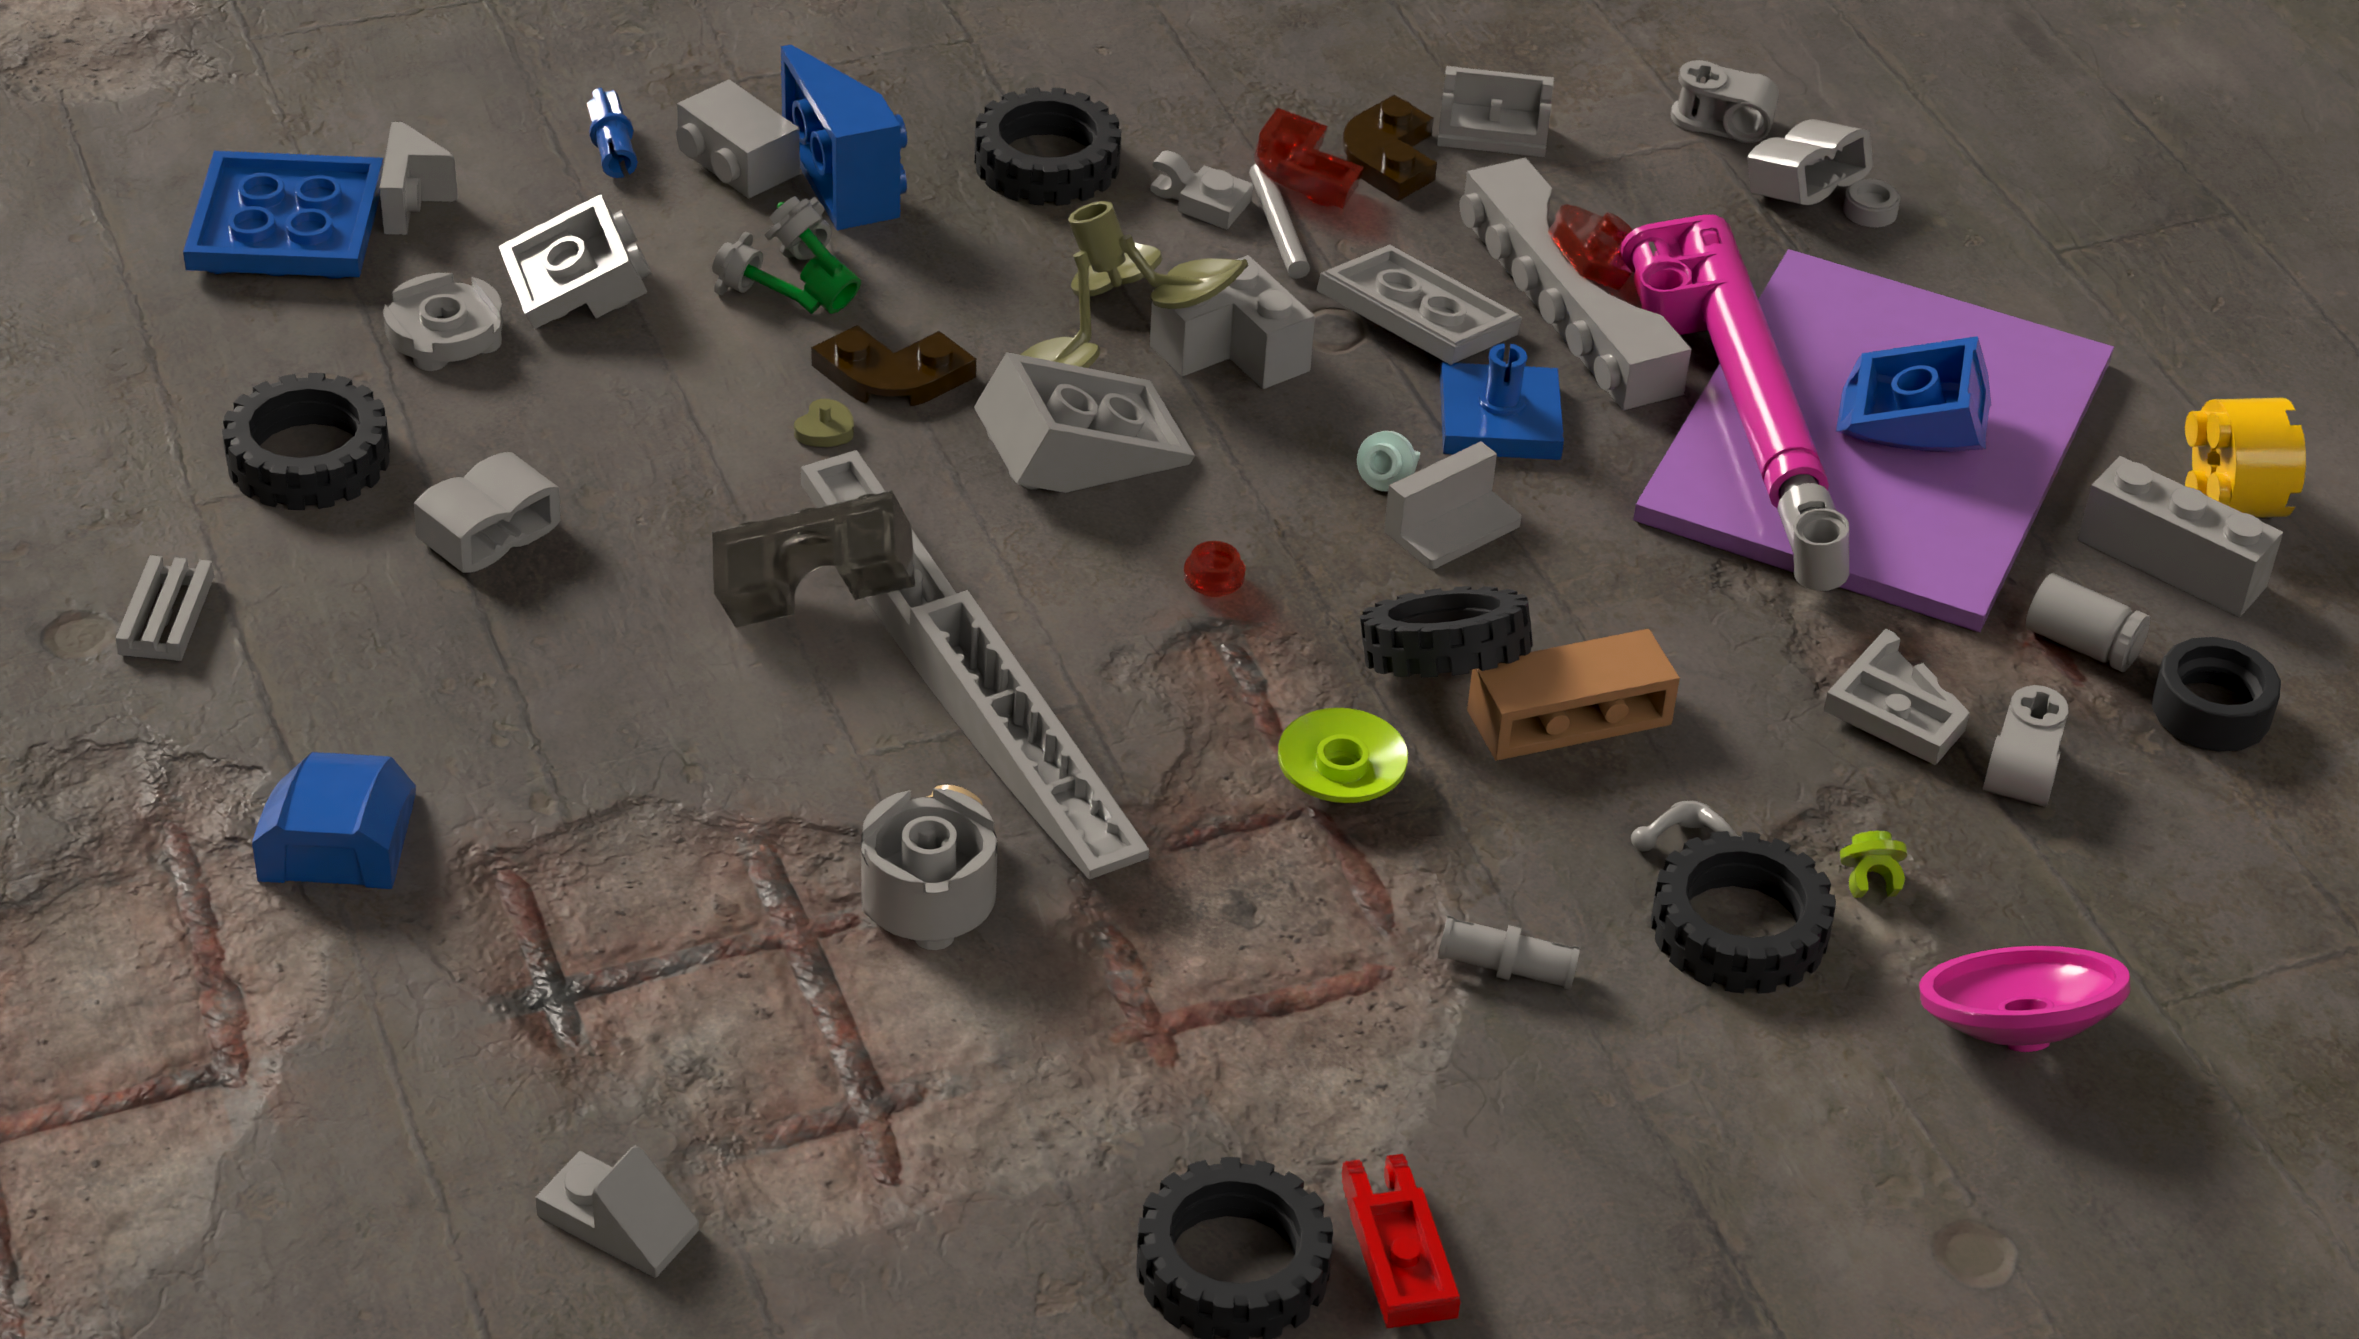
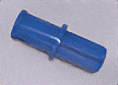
[587,87,638,178]

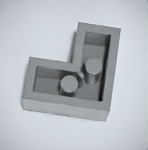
[1150,255,1315,389]

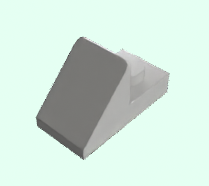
[380,122,458,234]
[535,1145,699,1278]

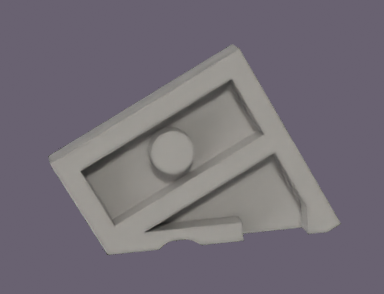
[1823,629,1970,765]

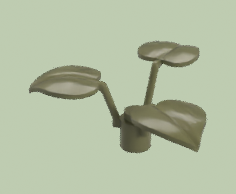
[1020,201,1249,368]

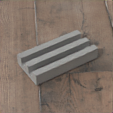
[115,555,214,661]

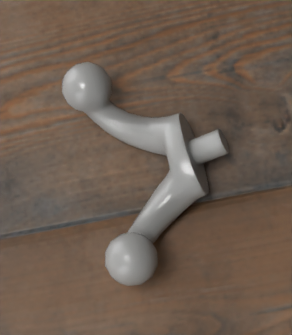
[1631,801,1741,852]

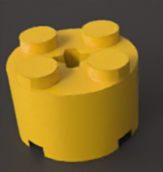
[2185,398,2306,518]

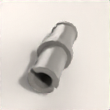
[1437,915,1580,990]

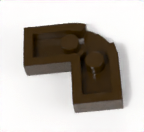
[1342,95,1437,201]
[811,325,977,407]

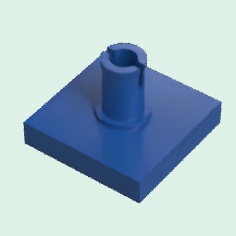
[1440,343,1564,460]

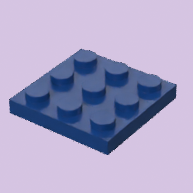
[183,151,384,279]

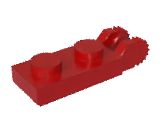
[1341,1154,1460,1329]

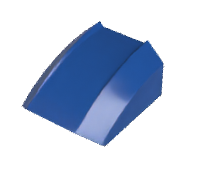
[1836,336,1992,452]
[252,752,416,889]

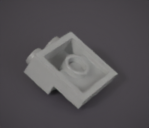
[499,194,652,329]

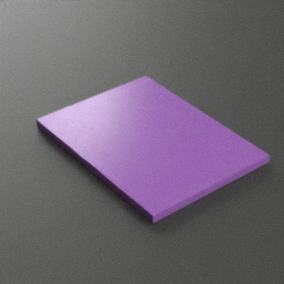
[1633,249,2114,632]

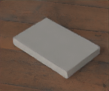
[1316,245,1522,365]

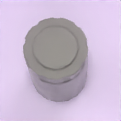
[2025,573,2150,672]

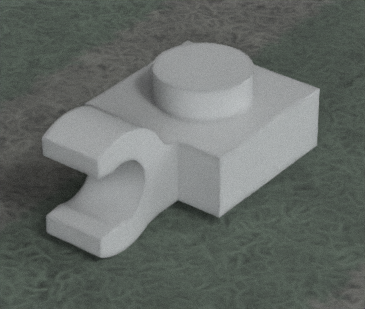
[1150,151,1253,230]

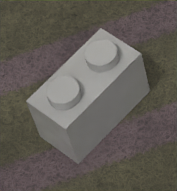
[676,79,800,199]

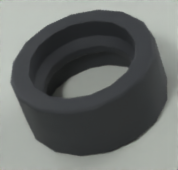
[2152,637,2281,752]

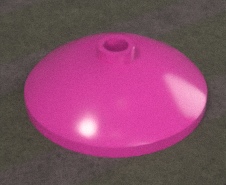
[1919,946,2131,1052]

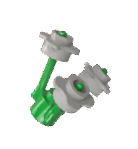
[712,196,861,314]

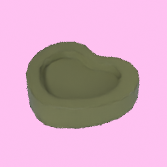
[794,398,854,447]

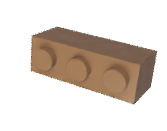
[1467,629,1680,761]

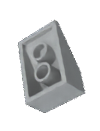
[974,352,1195,493]

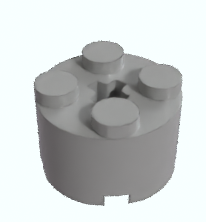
[861,788,997,950]

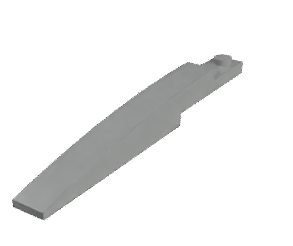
[801,450,1149,880]

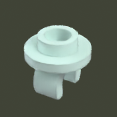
[1357,431,1421,491]

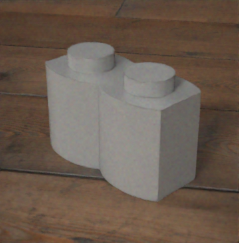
[1747,119,1873,205]
[414,452,561,573]

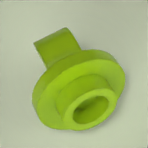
[1840,831,1907,898]

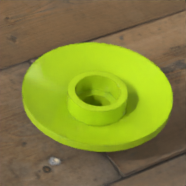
[1278,708,1408,803]

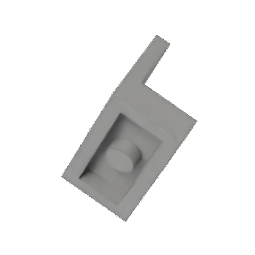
[1384,441,1521,569]

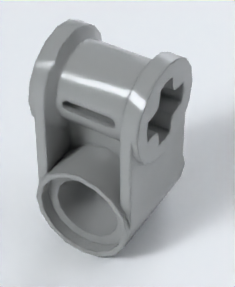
[1671,60,1779,144]
[1983,685,2068,807]

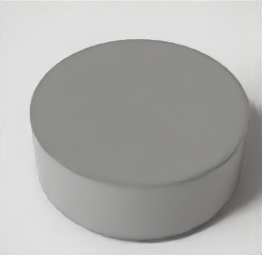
[1843,179,1901,227]

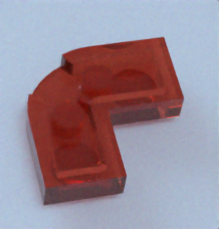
[1254,107,1364,209]
[1548,204,1633,290]

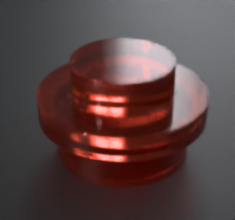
[1183,541,1246,597]

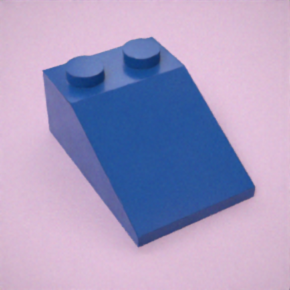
[781,45,907,230]

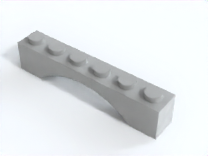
[1459,158,1691,411]

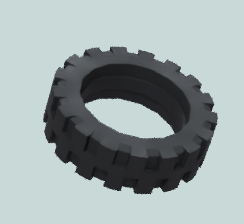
[974,87,1121,206]
[222,373,390,510]
[1360,586,1533,678]
[1651,831,1836,994]
[1136,1157,1333,1339]

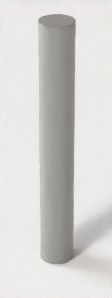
[1249,162,1310,279]

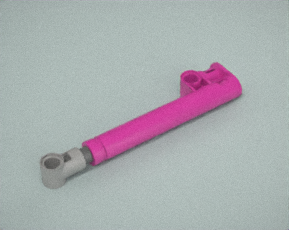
[1620,215,1849,591]

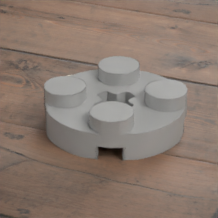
[383,273,503,371]

